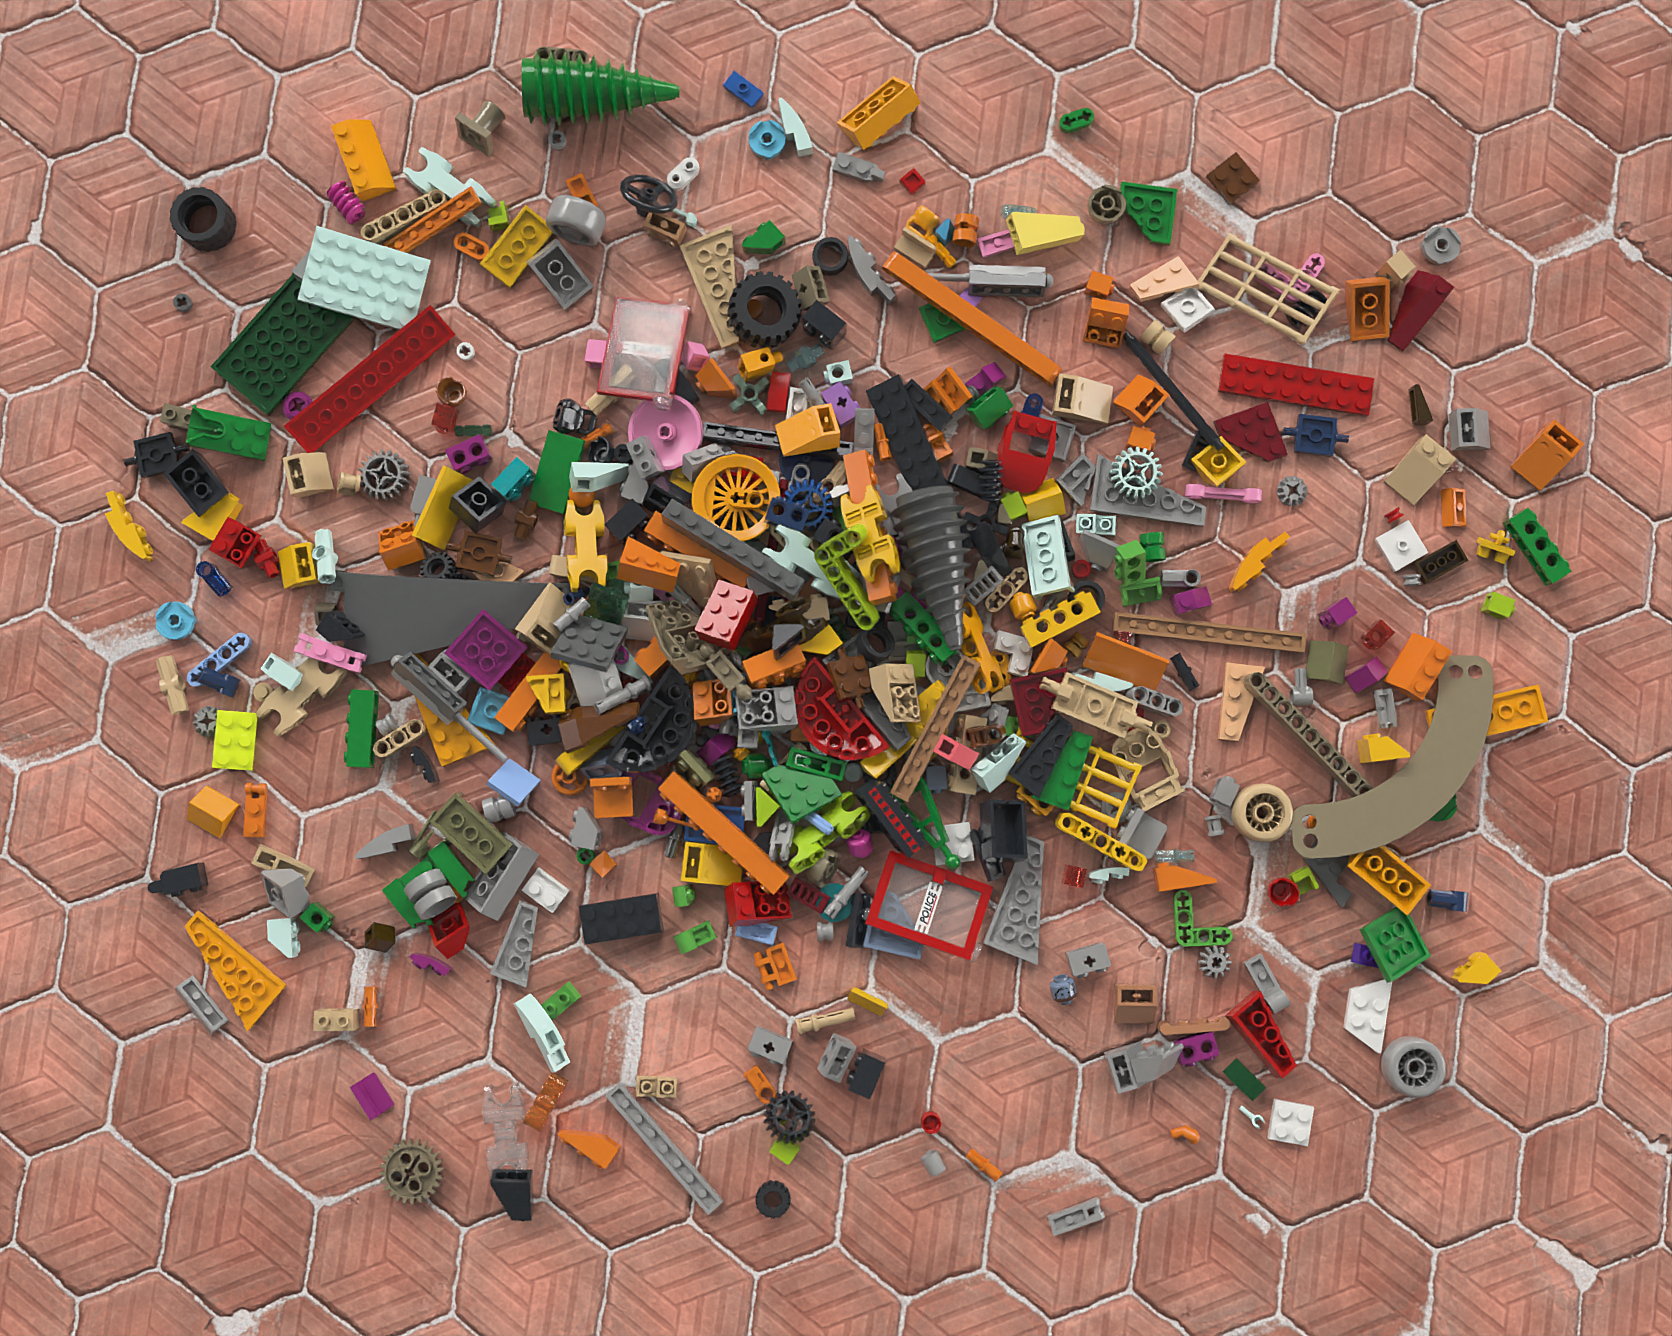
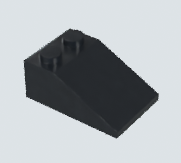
[163,449,229,517]

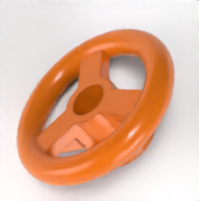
[551,763,589,796]

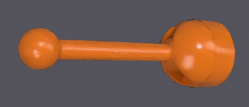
[653,808,700,831]

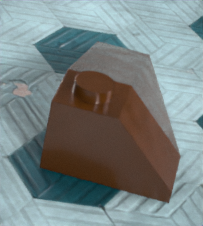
[558,702,640,754]

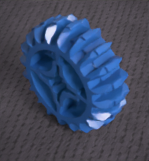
[783,479,833,531]

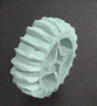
[1110,447,1163,499]

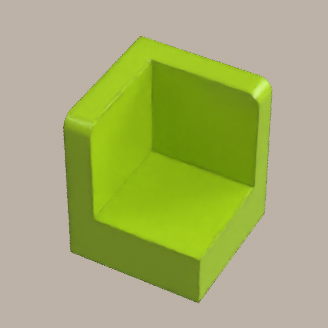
[488,201,510,231]
[1287,866,1319,895]
[769,1139,800,1165]

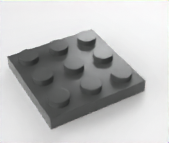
[551,615,628,672]

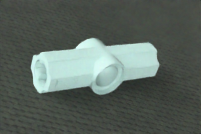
[312,529,338,584]

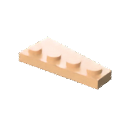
[1218,663,1265,741]

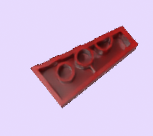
[1225,991,1297,1079]

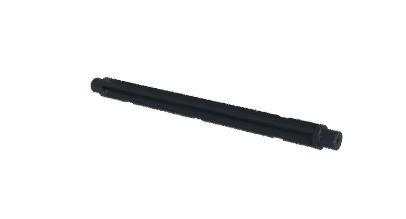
[1123,331,1224,451]

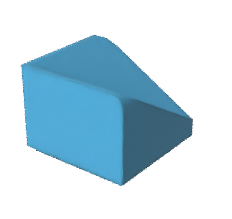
[935,218,955,247]

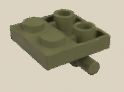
[673,749,716,792]

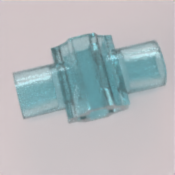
[786,343,825,372]

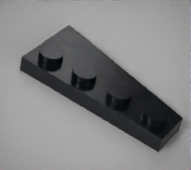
[1008,714,1073,798]

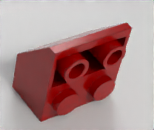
[208,517,262,568]

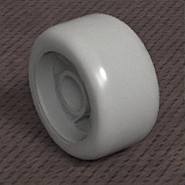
[546,195,606,246]
[1381,1036,1446,1098]

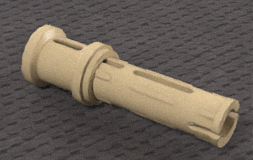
[795,1007,856,1036]

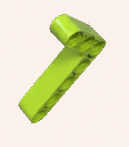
[814,524,880,630]

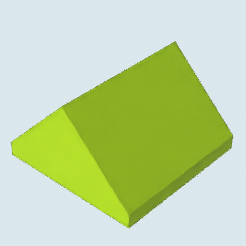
[756,787,780,827]

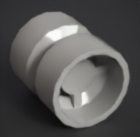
[482,795,516,823]

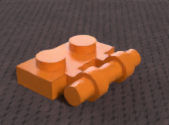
[753,942,797,991]

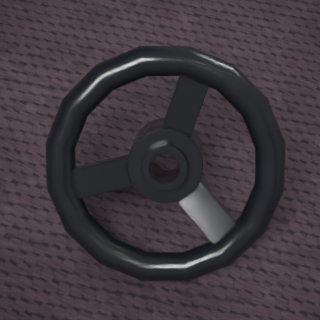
[620,175,678,217]

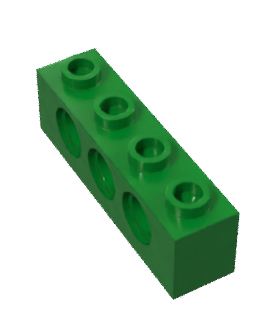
[1503,508,1572,586]
[889,591,959,666]

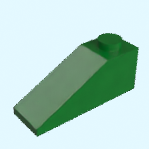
[786,747,847,782]

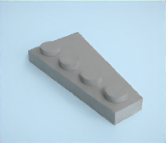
[490,900,538,987]

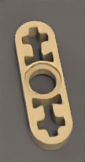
[984,567,1028,613]

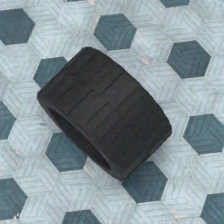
[170,187,236,252]

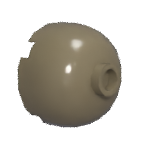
[1087,185,1126,225]
[805,848,841,888]

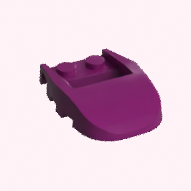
[620,771,682,835]

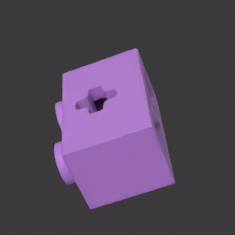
[821,381,860,429]

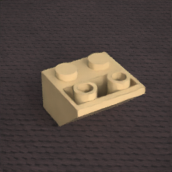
[282,452,334,498]

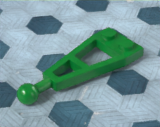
[889,777,960,870]

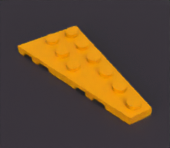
[414,653,496,767]
[184,911,287,1031]

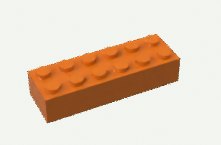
[644,511,751,589]

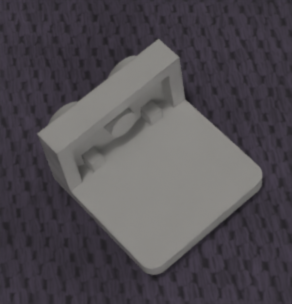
[1116,807,1167,859]

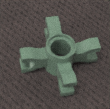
[729,374,770,416]

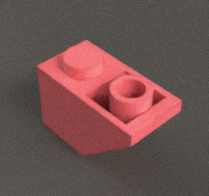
[933,734,979,771]

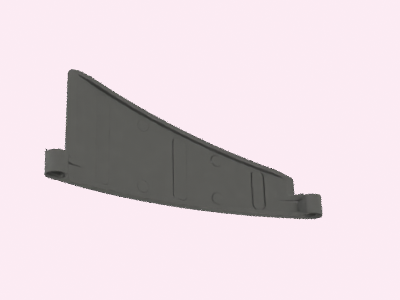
[329,570,571,666]

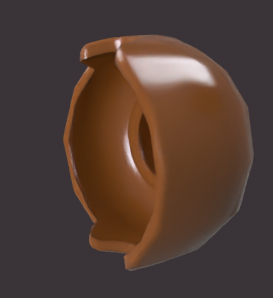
[435,377,467,407]

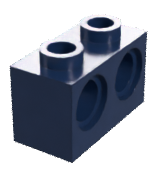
[764,496,809,533]

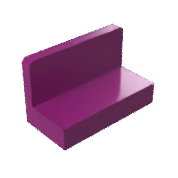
[350,1072,394,1121]

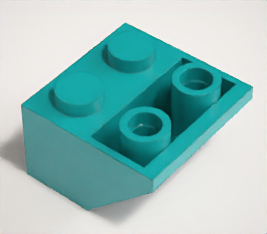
[491,457,536,503]

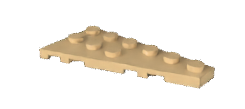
[679,225,739,350]

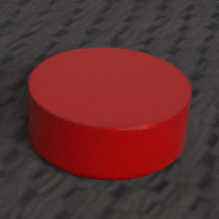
[1071,559,1091,579]

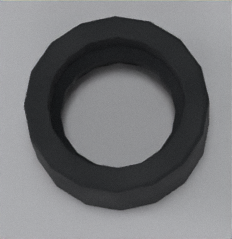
[812,237,848,276]
[1068,580,1105,615]
[856,624,895,663]

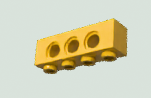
[1020,591,1101,648]

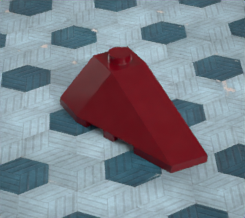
[1387,270,1454,352]

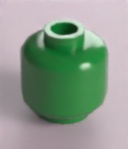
[741,753,771,779]

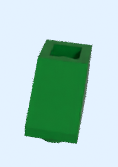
[742,220,786,254]

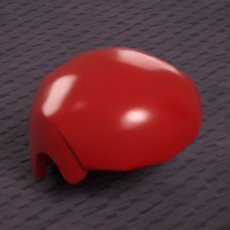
[1267,877,1300,907]

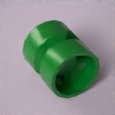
[1139,532,1166,562]

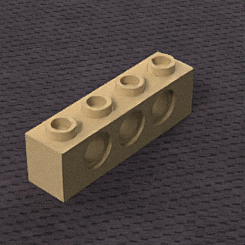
[946,714,987,795]

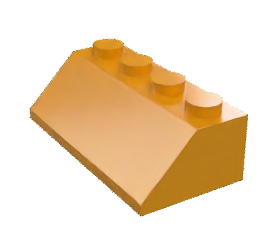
[837,76,921,150]
[331,119,397,202]
[1347,845,1431,915]

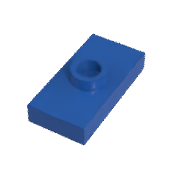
[723,71,764,109]

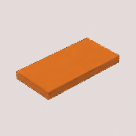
[1082,632,1169,691]

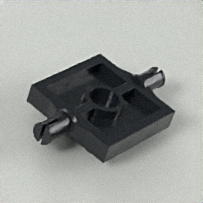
[123,432,190,478]

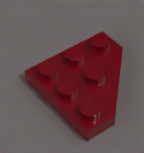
[1213,402,1288,462]
[1009,668,1068,737]

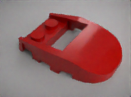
[997,410,1057,493]

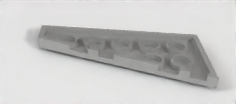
[1090,454,1207,527]

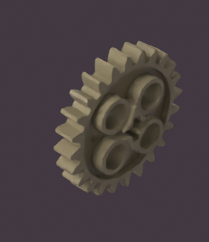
[379,1138,444,1204]

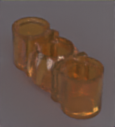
[523,1072,568,1132]

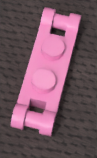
[293,633,367,674]

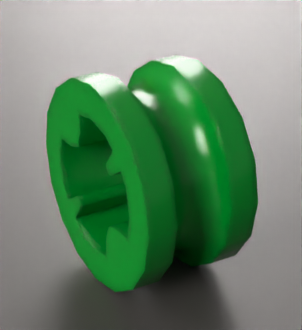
[576,848,595,865]

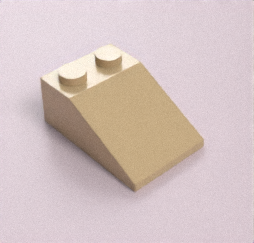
[1383,434,1456,506]

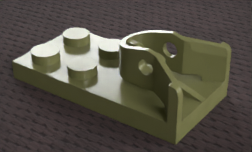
[429,792,513,874]

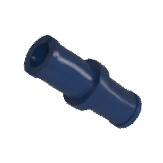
[563,586,592,605]

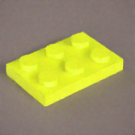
[212,710,258,771]

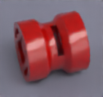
[921,1111,941,1134]

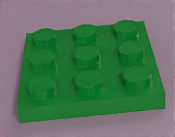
[1359,907,1431,983]

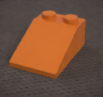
[1345,277,1390,341]

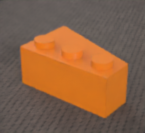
[617,536,681,593]

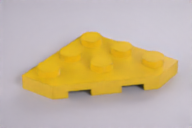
[905,679,948,759]

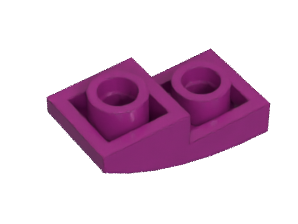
[410,953,453,976]

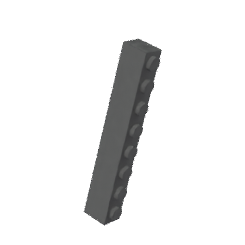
[661,499,804,602]

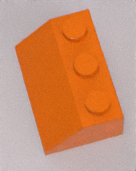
[1383,633,1453,702]

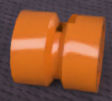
[952,213,980,247]

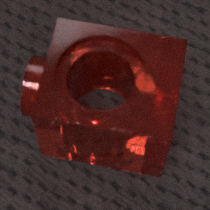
[431,403,459,434]
[1360,619,1395,650]
[1061,864,1087,888]

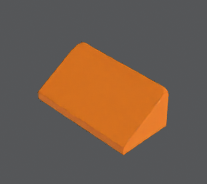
[1441,487,1467,527]

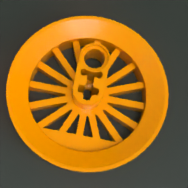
[692,454,780,541]

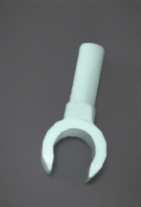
[673,208,697,227]
[1239,1106,1265,1129]

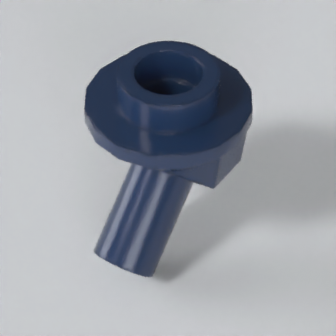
[622,716,645,735]

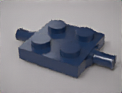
[1283,414,1349,457]

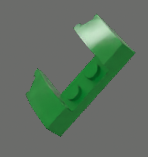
[382,841,475,929]

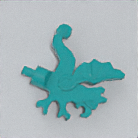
[761,731,778,767]

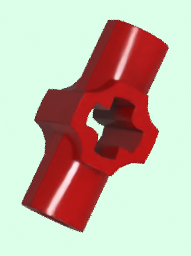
[254,539,280,578]

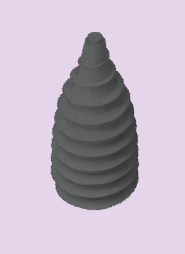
[890,486,972,651]

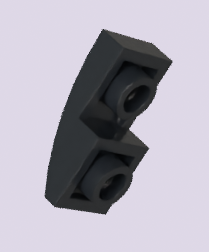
[411,746,440,783]

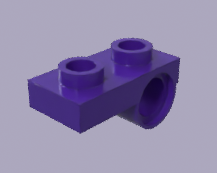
[1350,943,1379,968]

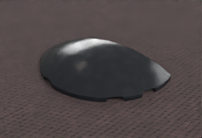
[605,665,695,772]

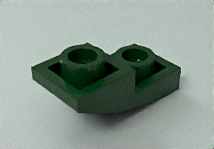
[1222,1058,1267,1101]

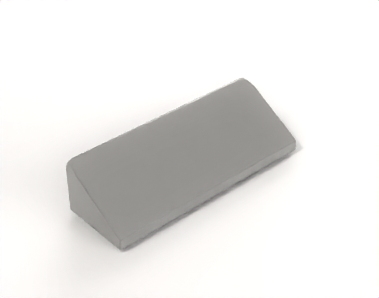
[175,975,229,1035]

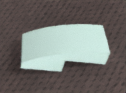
[1076,514,1116,536]
[1086,867,1130,884]

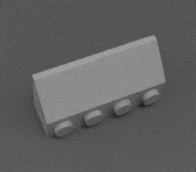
[464,831,539,921]

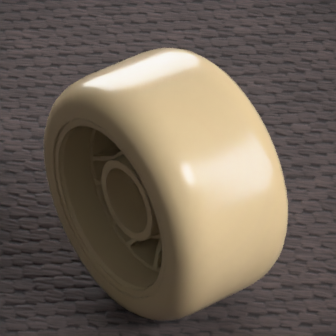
[1231,784,1293,842]

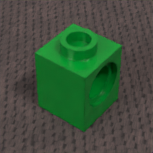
[300,902,335,933]

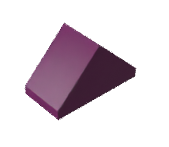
[1344,656,1387,693]
[696,734,738,767]

